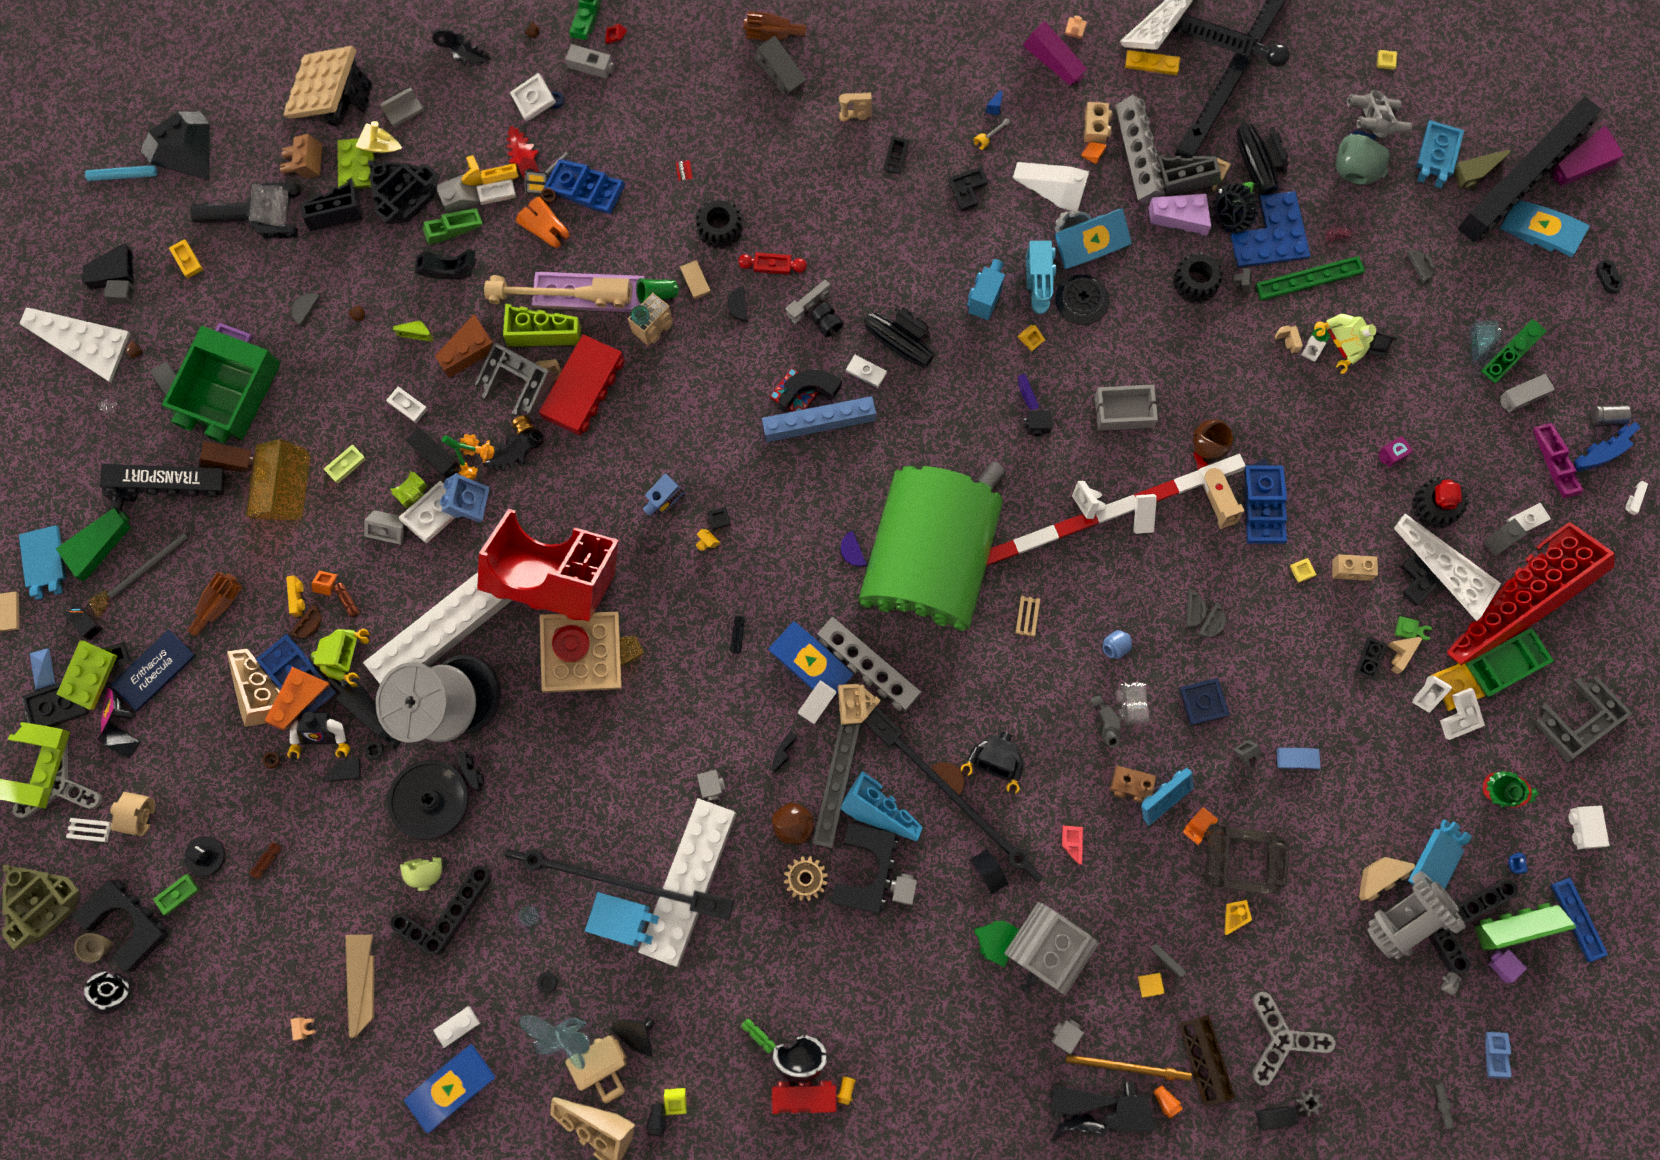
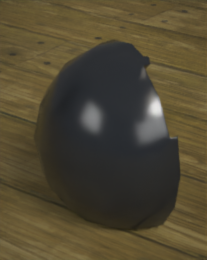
[773,1035,827,1084]

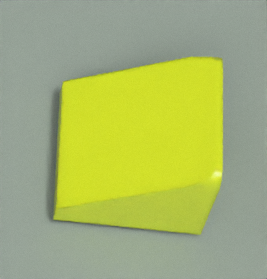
[664,1088,687,1115]

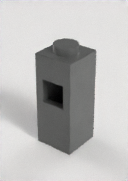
[1483,518,1527,556]

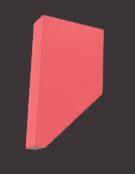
[1062,826,1083,865]

